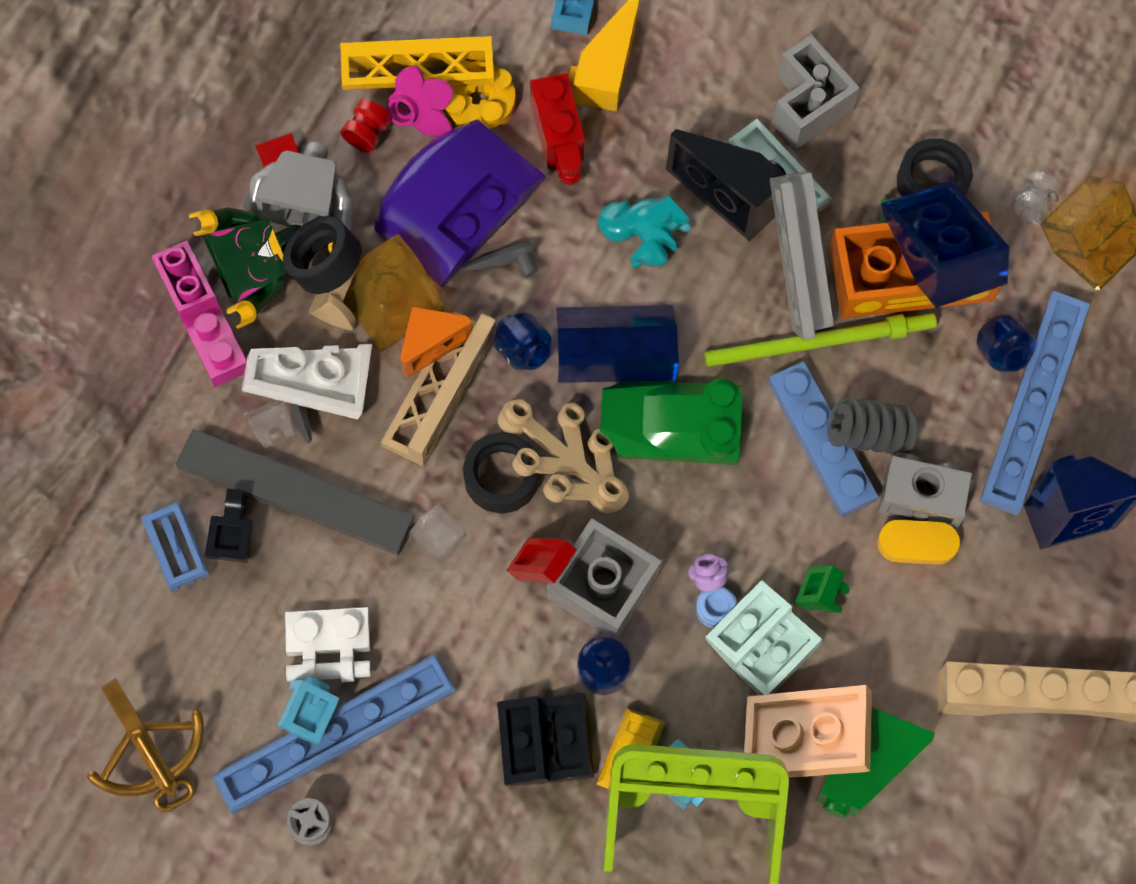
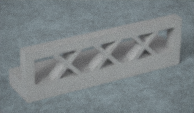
[769,171,834,340]

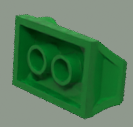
[600,378,742,465]

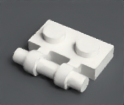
[285,607,371,683]

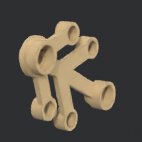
[498,399,629,514]

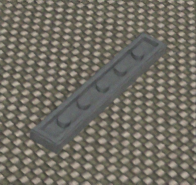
[175,429,414,556]

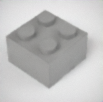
[547,518,662,641]

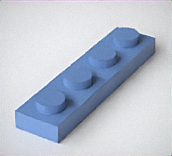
[767,361,878,518]

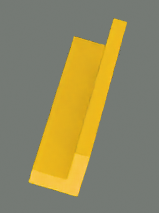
[340,36,494,90]

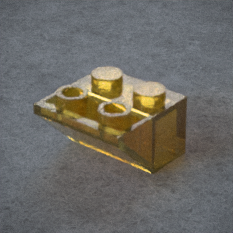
[1040,176,1136,290]

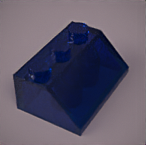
[556,305,679,383]
[1024,455,1136,550]

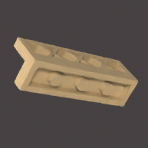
[381,311,496,467]

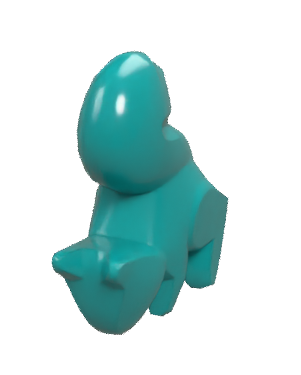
[597,195,692,268]

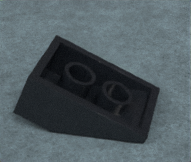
[666,129,786,242]

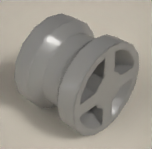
[286,798,333,846]

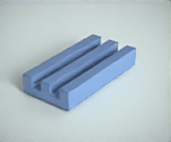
[141,502,210,592]

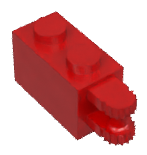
[530,73,585,186]

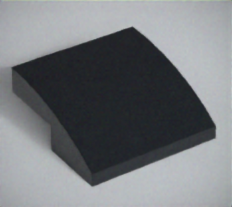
[497,692,594,786]

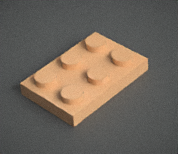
[744,685,872,778]

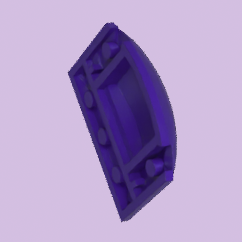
[374,120,546,288]

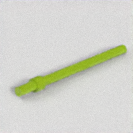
[704,313,937,367]

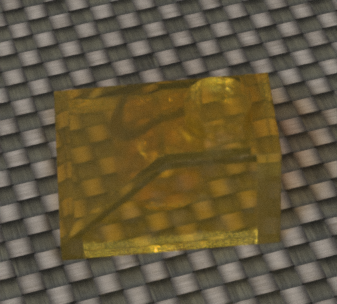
[343,234,445,353]

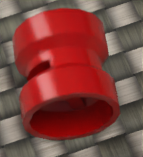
[340,99,392,153]

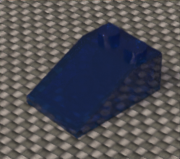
[881,181,1010,308]

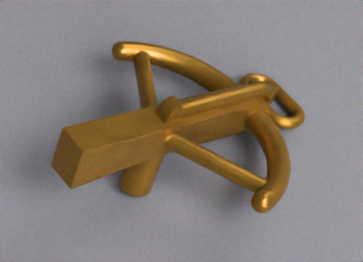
[87,678,204,812]

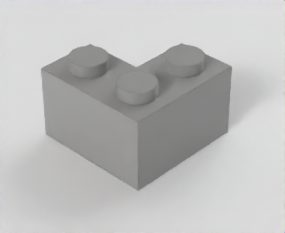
[772,34,860,150]

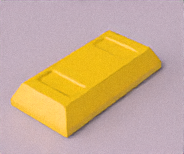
[596,707,666,789]

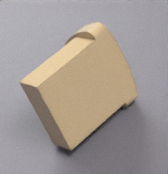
[308,271,357,331]

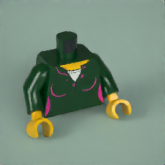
[189,207,297,329]

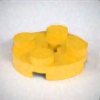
[443,61,516,130]

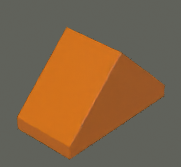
[400,307,472,379]

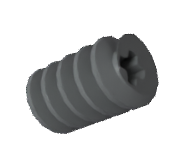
[827,397,919,454]

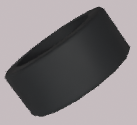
[896,138,973,215]
[283,216,362,295]
[463,432,540,514]

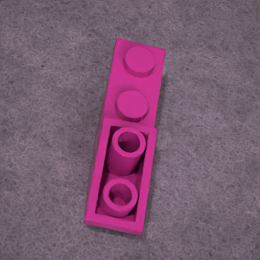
[151,240,247,388]

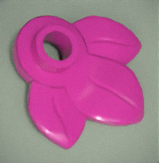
[387,65,454,136]

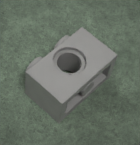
[877,454,972,530]

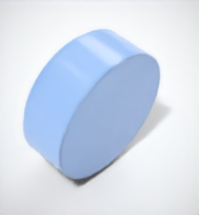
[695,586,737,628]

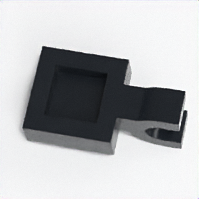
[205,488,254,563]

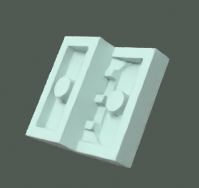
[705,580,822,695]

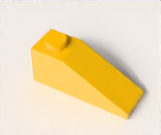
[568,0,640,112]

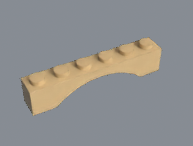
[938,661,1136,723]

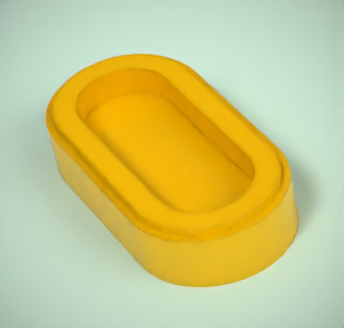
[877,520,960,565]

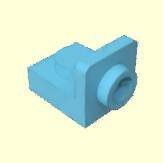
[277,676,340,745]

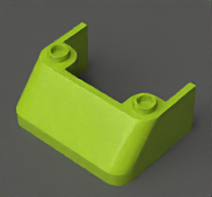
[604,744,789,884]

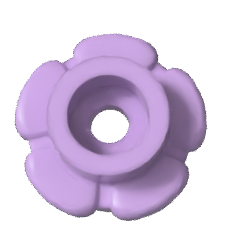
[688,554,728,591]

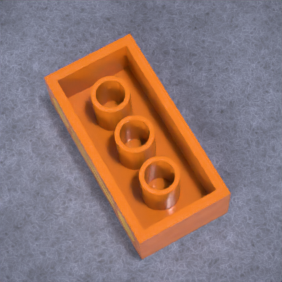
[828,211,1004,319]

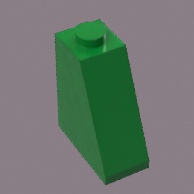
[815,707,935,819]

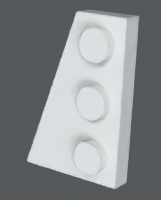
[241,344,372,420]

